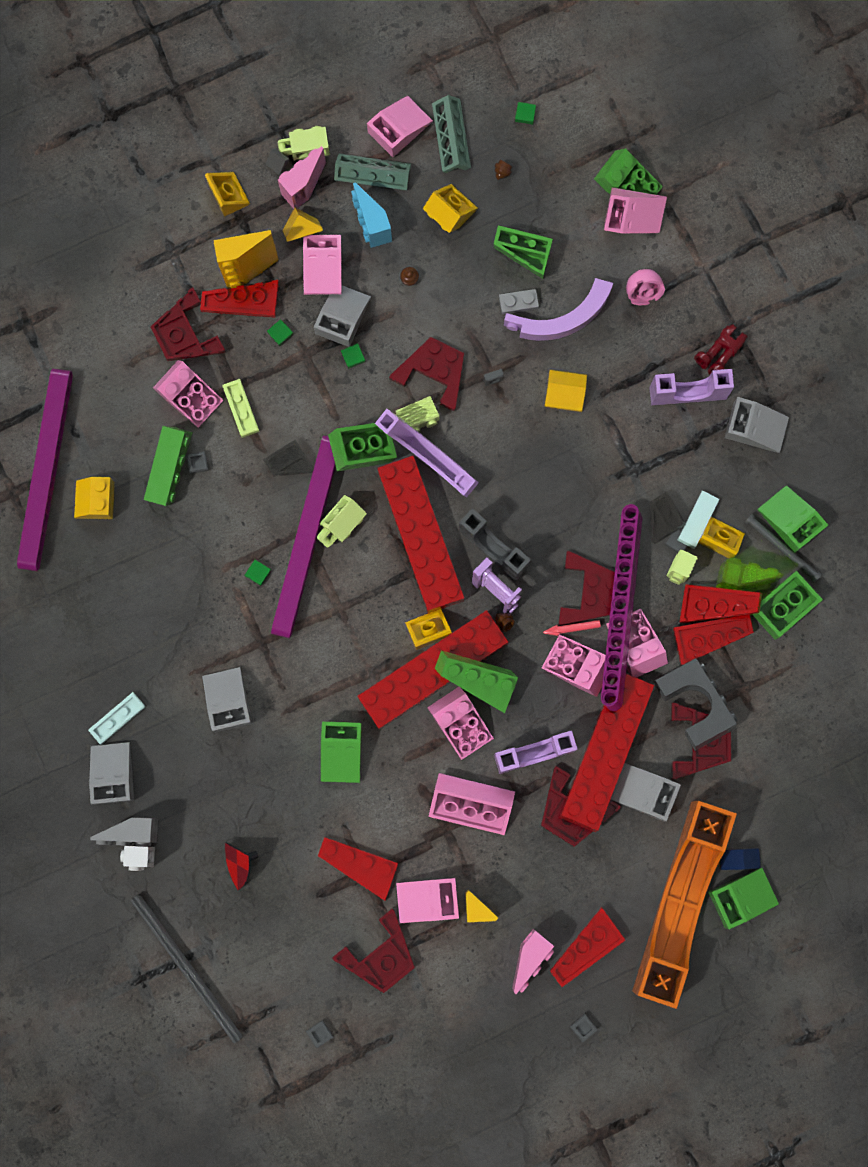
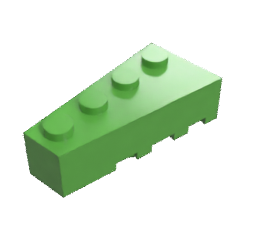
[144,426,193,506]
[435,650,518,713]

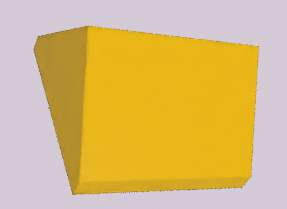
[205,172,250,217]
[283,207,323,242]
[545,370,587,412]
[698,517,745,560]
[405,609,452,650]
[465,890,498,922]

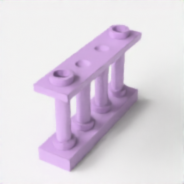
[472,558,522,613]

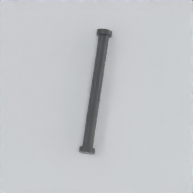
[744,514,822,583]

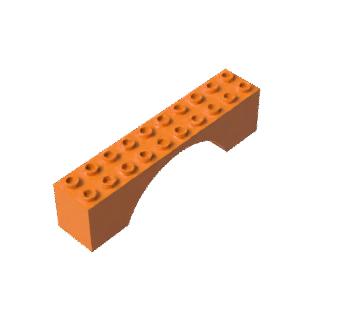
[632,801,737,1009]

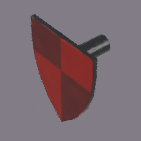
[225,842,258,890]

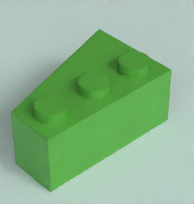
[494,225,553,279]

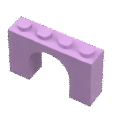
[650,369,734,406]
[494,731,577,774]

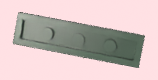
[432,95,471,173]
[334,154,411,190]

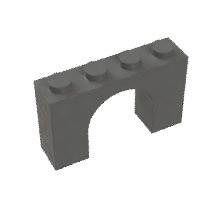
[459,509,531,581]
[655,658,738,751]

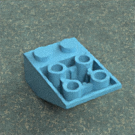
[351,183,392,248]

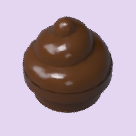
[495,160,513,180]
[400,267,419,286]
[495,613,515,632]

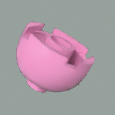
[626,269,665,306]

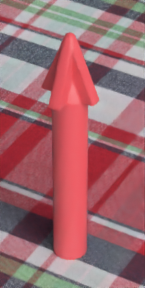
[543,620,601,636]

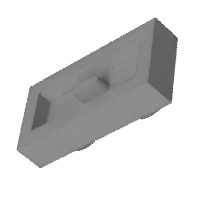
[499,289,539,315]

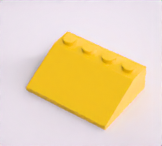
[214,230,279,288]

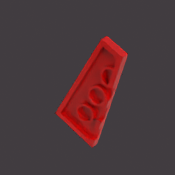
[200,280,279,318]
[680,584,762,623]
[673,614,754,666]
[318,837,398,901]
[549,907,625,987]

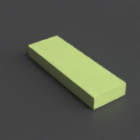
[222,379,260,438]

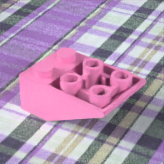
[367,96,433,157]
[278,146,326,209]
[604,188,667,233]
[303,235,342,295]
[153,360,223,428]
[606,609,668,678]
[542,634,615,697]
[427,687,494,760]
[396,878,459,923]
[512,929,554,994]

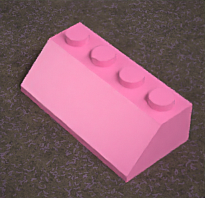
[429,773,515,835]

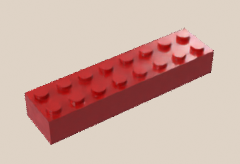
[377,456,464,613]
[357,610,508,730]
[559,674,654,833]

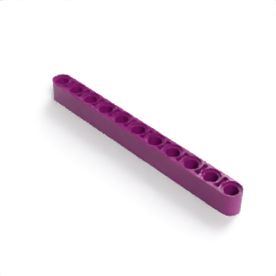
[17,368,73,571]
[271,435,336,638]
[601,504,643,711]

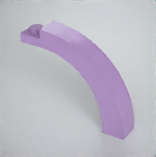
[504,278,613,341]
[375,409,479,497]

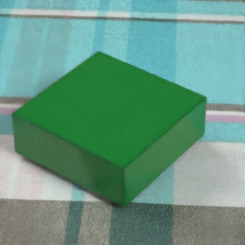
[515,102,536,125]
[267,319,293,346]
[341,344,365,369]
[245,560,271,586]

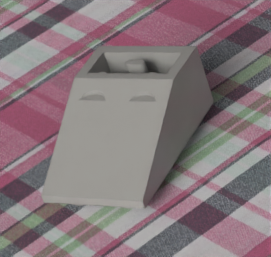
[314,285,371,347]
[724,397,789,453]
[202,667,253,733]
[89,742,134,805]
[610,763,681,822]
[90,818,158,846]

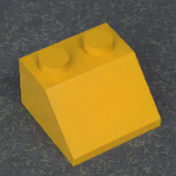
[423,184,478,233]
[74,477,115,519]

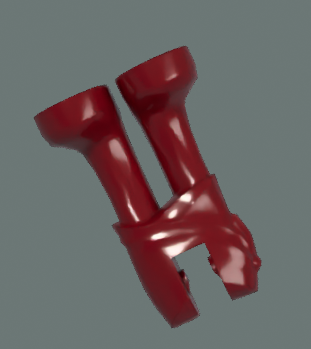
[694,324,748,374]

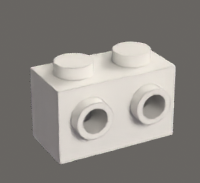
[120,846,155,871]

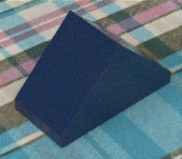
[720,848,761,870]

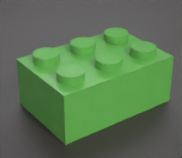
[328,423,397,472]
[752,571,823,640]

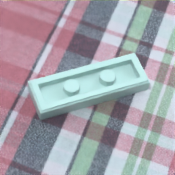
[677,491,719,549]
[88,692,146,745]

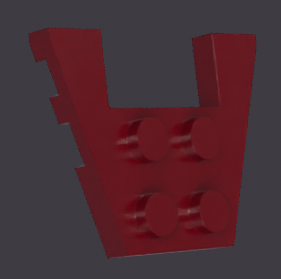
[151,287,226,361]
[389,337,464,411]
[558,551,621,626]
[671,703,731,779]
[541,766,621,847]
[332,908,415,993]

